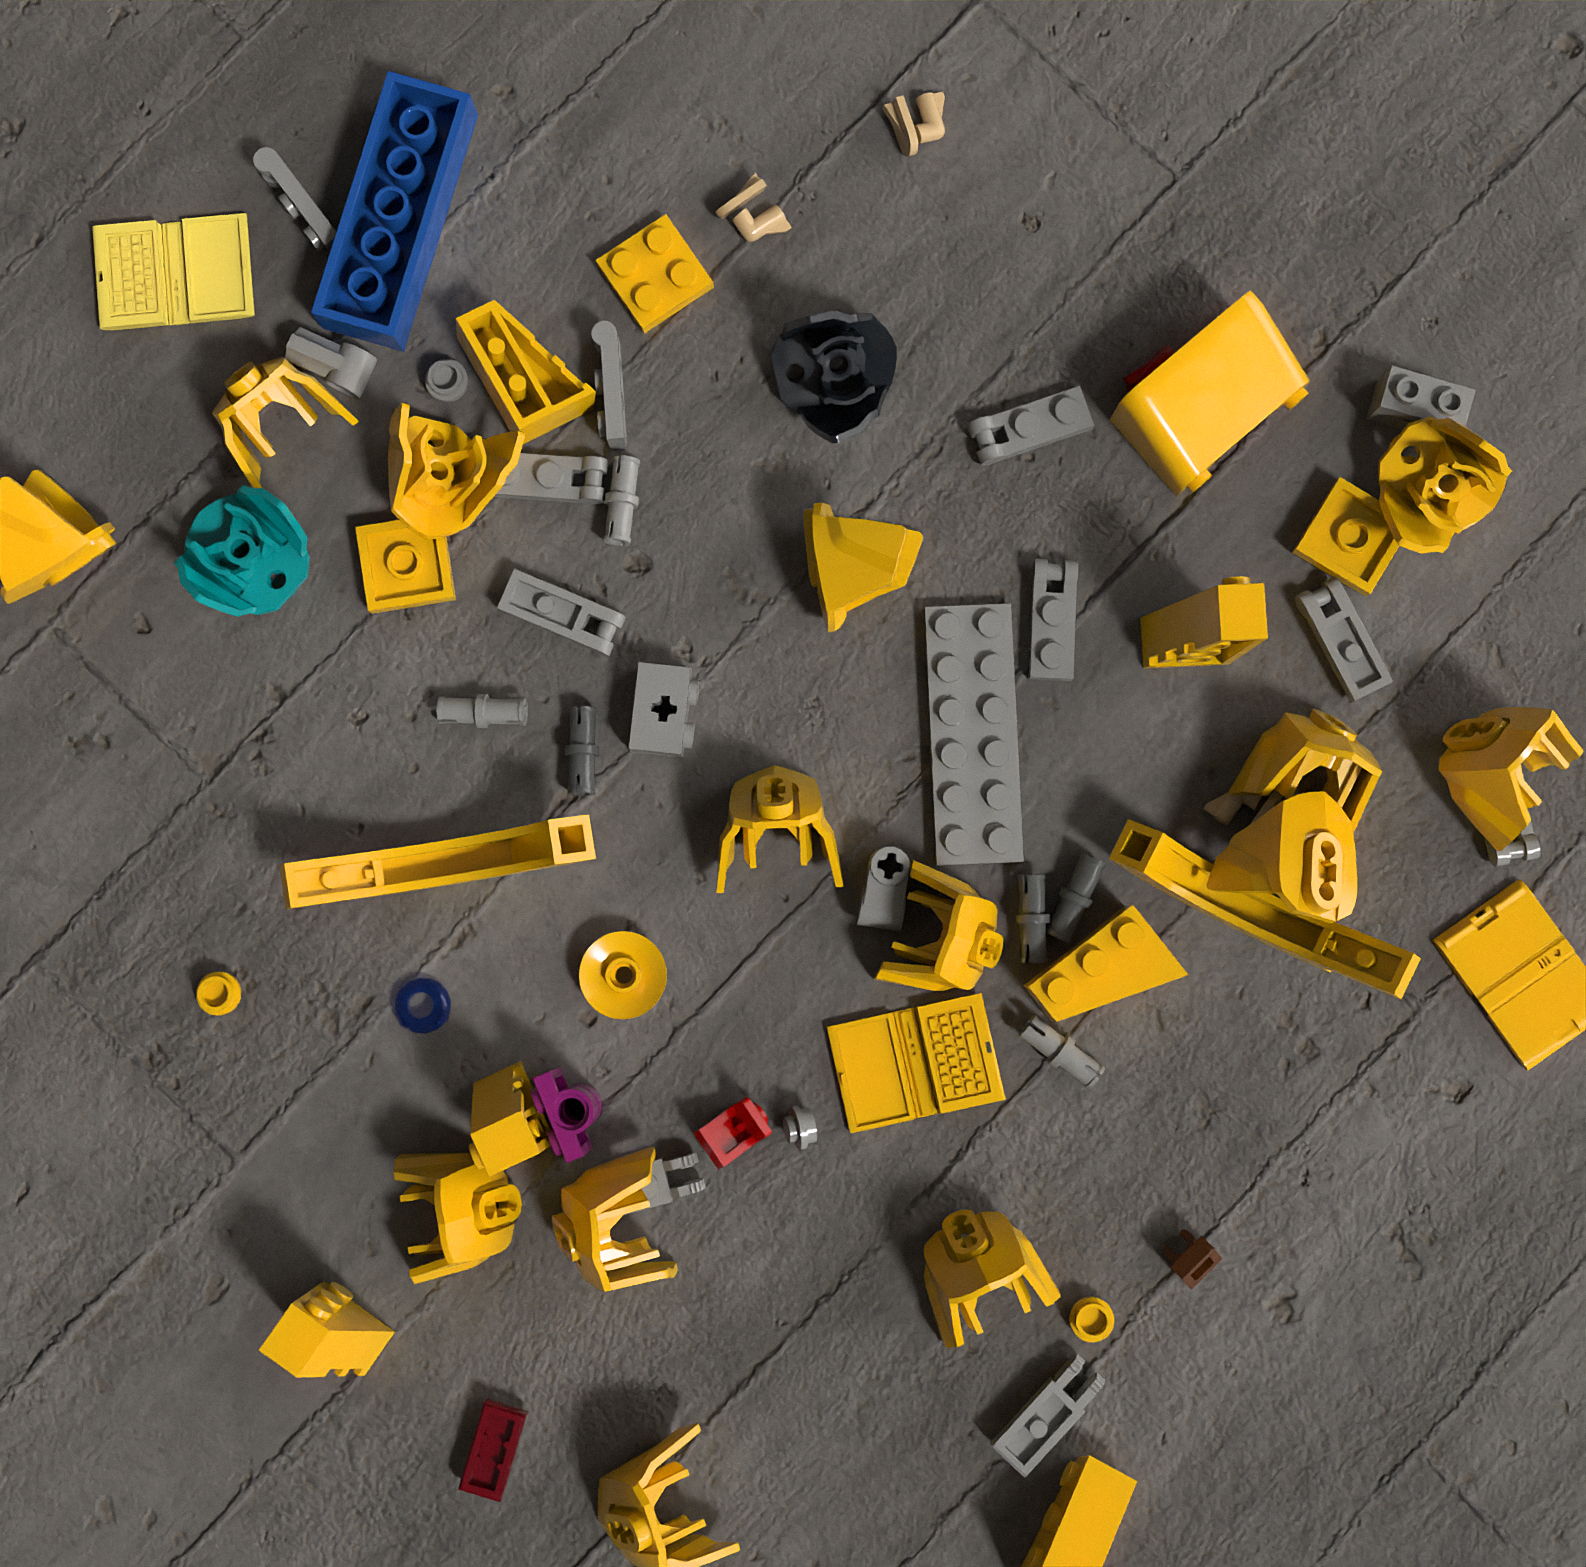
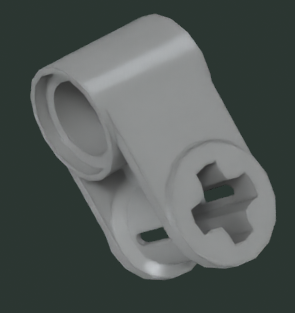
[857,846,910,932]

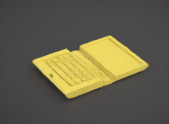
[92,213,255,330]

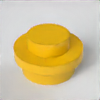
[196,972,241,1016]
[1069,1296,1114,1343]

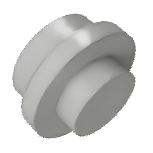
[425,359,469,402]
[783,1105,817,1150]

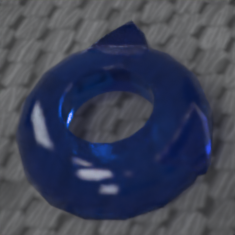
[395,977,451,1034]

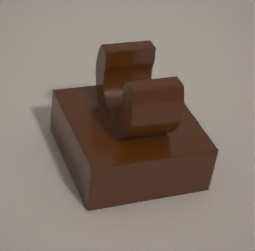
[1163,1229,1222,1290]

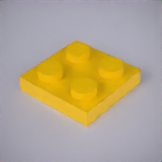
[596,214,714,334]
[1292,477,1400,597]
[355,520,456,614]

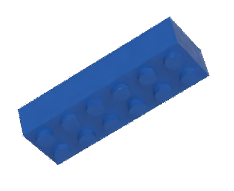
[311,71,478,352]

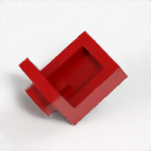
[693,1097,772,1170]

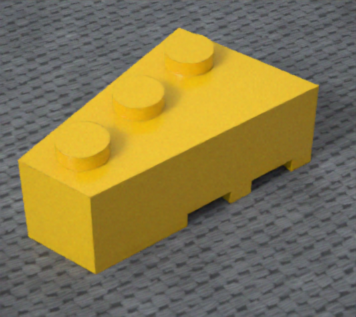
[456,300,596,444]
[1023,905,1188,1022]
[469,1061,551,1177]
[259,1281,395,1378]
[1021,1455,1137,1567]

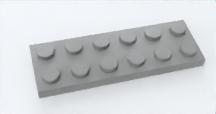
[924,603,1024,866]

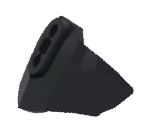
[770,310,897,444]

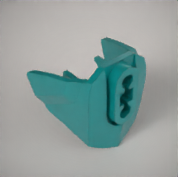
[174,485,310,617]

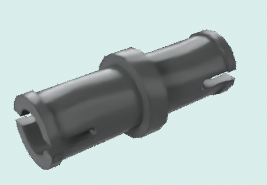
[565,706,599,796]
[1046,853,1106,944]
[1015,874,1050,963]

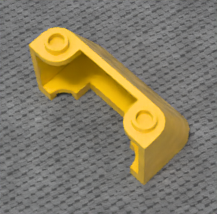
[1110,291,1310,496]

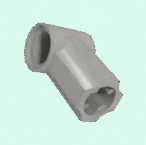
[285,327,378,399]

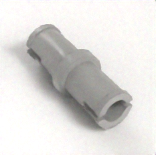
[603,455,640,546]
[437,694,528,728]
[1018,1014,1105,1089]

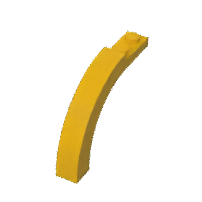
[279,814,596,909]
[1109,819,1421,999]

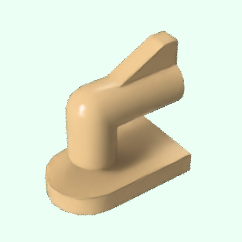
[882,92,945,157]
[715,173,792,242]
[1203,786,1283,826]

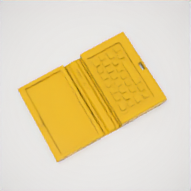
[1432,879,1586,1071]
[827,993,1006,1133]

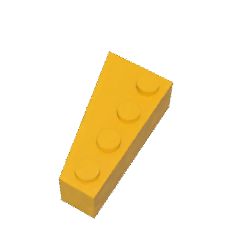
[1140,576,1268,668]

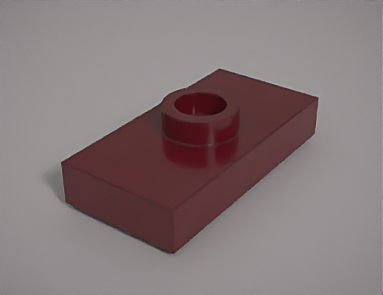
[458,1399,529,1502]

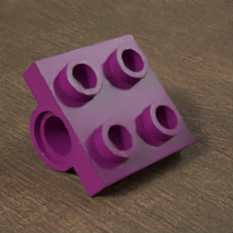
[530,1067,602,1163]

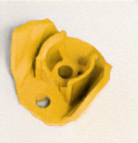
[212,356,359,488]
[388,402,525,540]
[1378,416,1512,554]
[0,469,117,604]
[803,502,923,632]
[1438,707,1584,851]
[1229,709,1382,835]
[716,765,844,893]
[1206,791,1357,923]
[874,859,1004,991]
[552,1147,678,1292]
[393,1153,522,1284]
[923,1209,1061,1348]
[598,1422,740,1567]

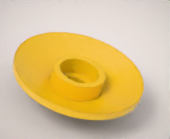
[579,931,667,1019]

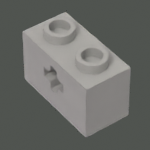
[1366,365,1476,430]
[629,662,700,758]

